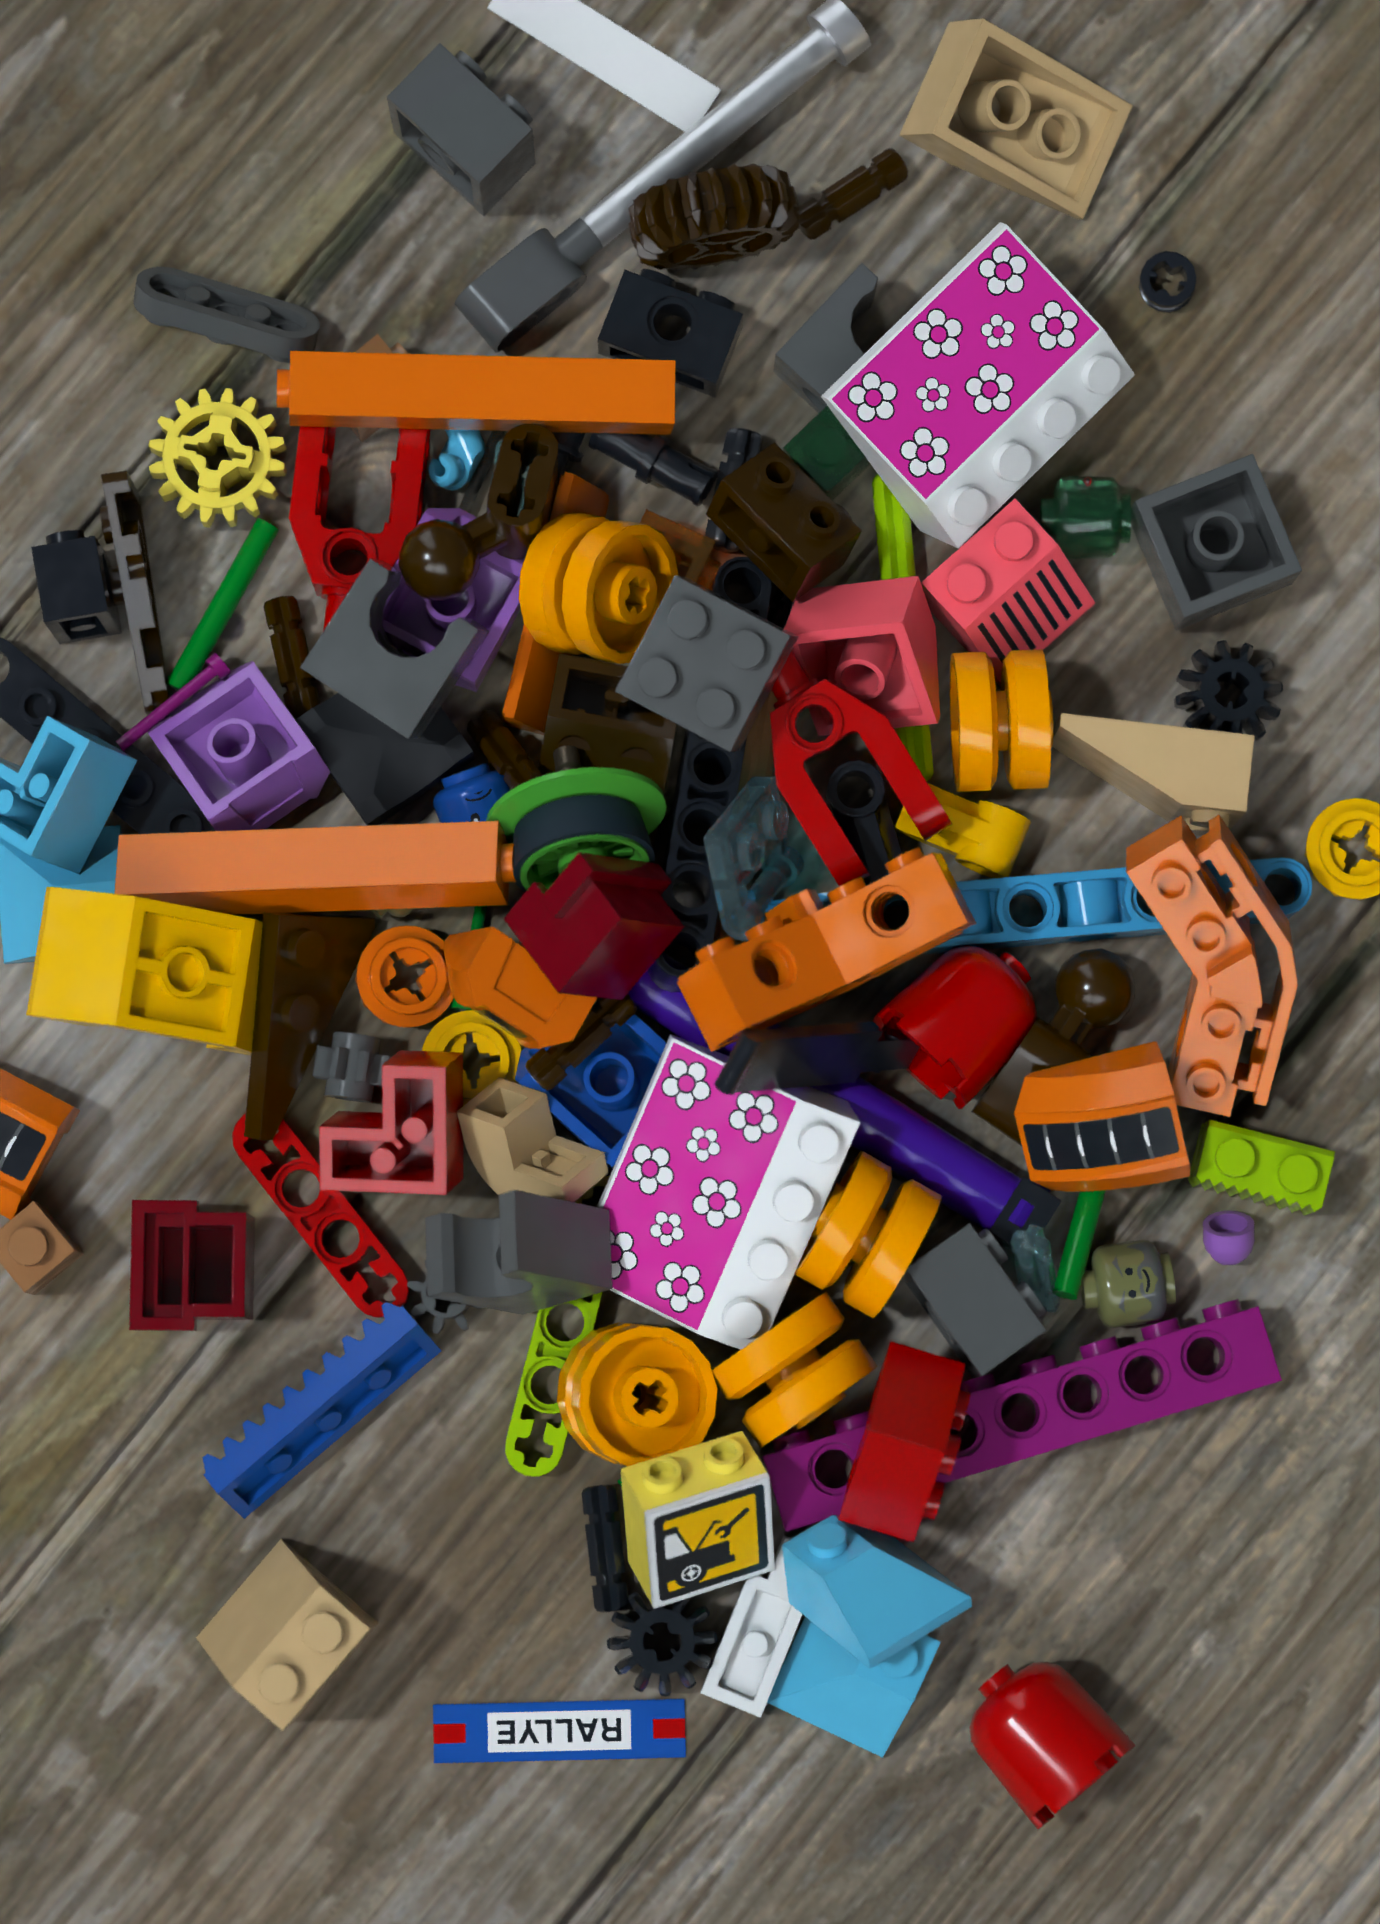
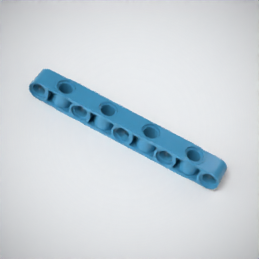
[743,857,1312,955]

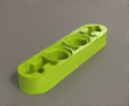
[505,1292,603,1477]

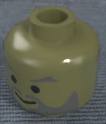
[1080,1240,1176,1328]

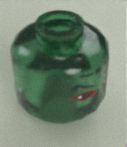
[1040,476,1131,559]

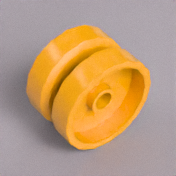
[519,513,679,664]
[949,649,1054,792]
[794,1151,942,1318]
[712,1292,878,1448]
[557,1322,717,1467]

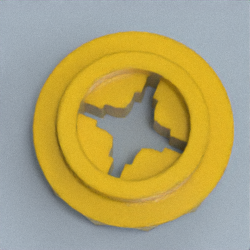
[1304,798,1380,901]
[422,1010,522,1106]

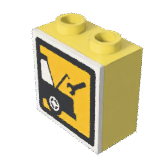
[621,1431,775,1609]

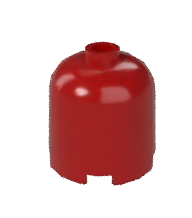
[873,945,1038,1109]
[970,1662,1136,1830]

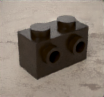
[706,442,862,602]

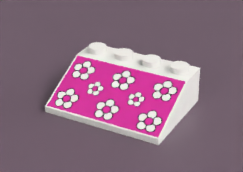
[821,222,1135,549]
[597,1034,860,1350]

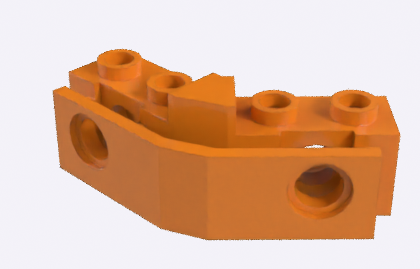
[1126,814,1298,1117]
[677,847,976,1052]

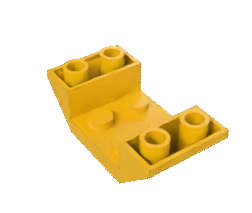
[26,887,263,1056]

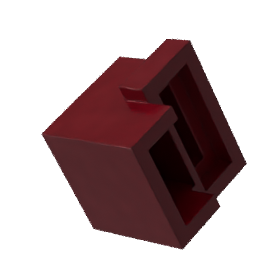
[504,852,684,1000]
[129,1200,255,1331]

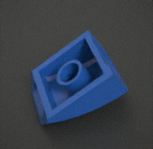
[515,1001,667,1170]

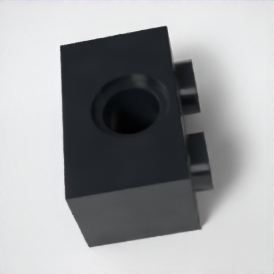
[598,269,743,397]
[31,530,122,644]

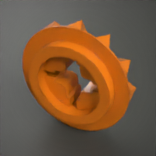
[355,925,453,1028]

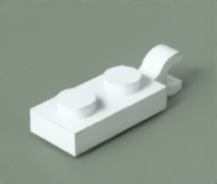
[700,1535,802,1718]

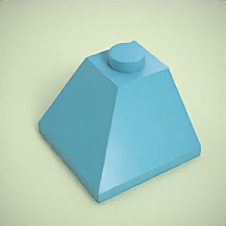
[0,825,122,964]
[782,1515,972,1669]
[767,1617,941,1758]

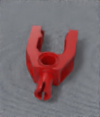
[289,426,431,631]
[770,651,952,887]

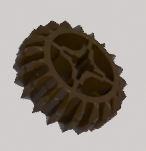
[628,163,800,271]

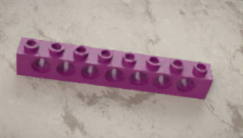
[762,1298,1282,1532]

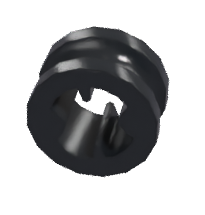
[1139,251,1197,313]

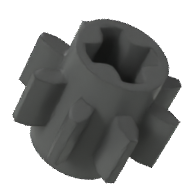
[312,1032,392,1103]
[407,1260,484,1334]

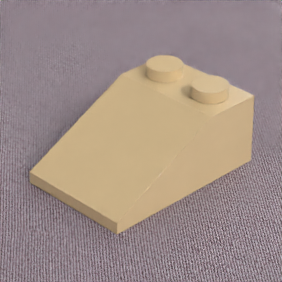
[899,18,1133,219]
[1053,713,1255,836]

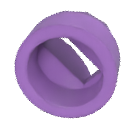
[1203,1211,1255,1265]

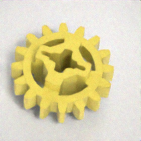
[148,388,287,528]

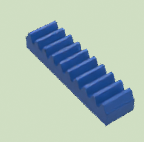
[203,1301,441,1519]

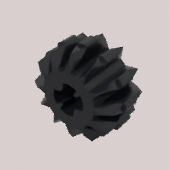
[1174,640,1283,741]
[607,1592,717,1697]

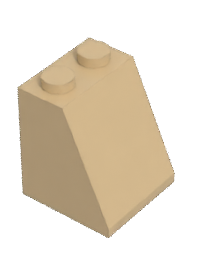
[196,1539,379,1731]

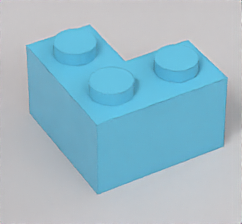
[0,716,137,874]

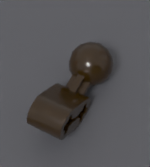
[398,424,558,601]
[971,948,1136,1146]

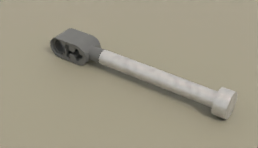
[455,0,871,353]

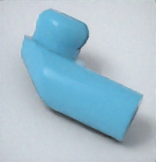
[428,430,485,491]

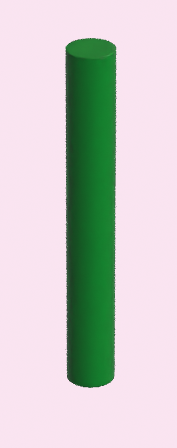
[166,518,279,691]
[1052,1190,1106,1300]

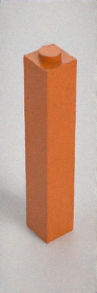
[277,351,676,435]
[114,821,516,915]

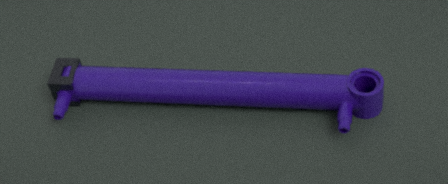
[628,951,1062,1258]

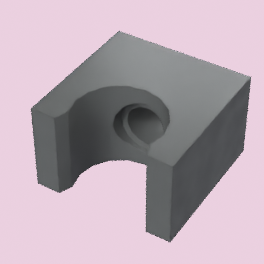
[774,263,878,451]
[300,558,489,739]
[425,1190,612,1315]

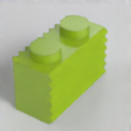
[1188,1120,1335,1216]

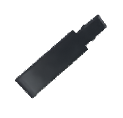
[714,1022,920,1095]

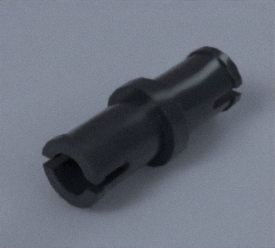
[588,433,718,507]

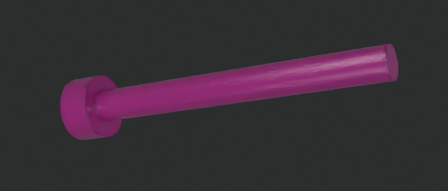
[115,653,231,751]

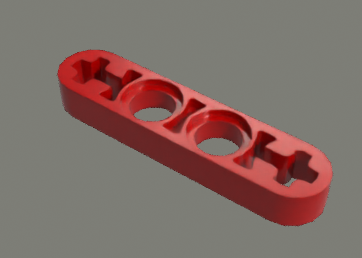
[232,1114,410,1318]

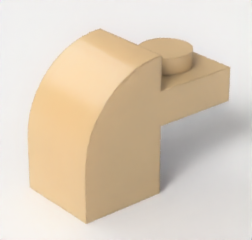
[457,1077,609,1202]

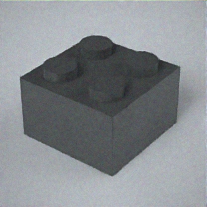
[387,43,535,216]
[1127,454,1302,631]
[615,575,799,752]
[902,1223,1046,1378]

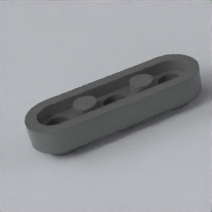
[133,267,320,363]

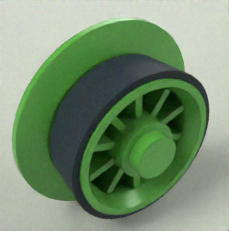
[486,745,666,892]

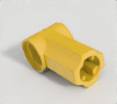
[895,783,1031,878]

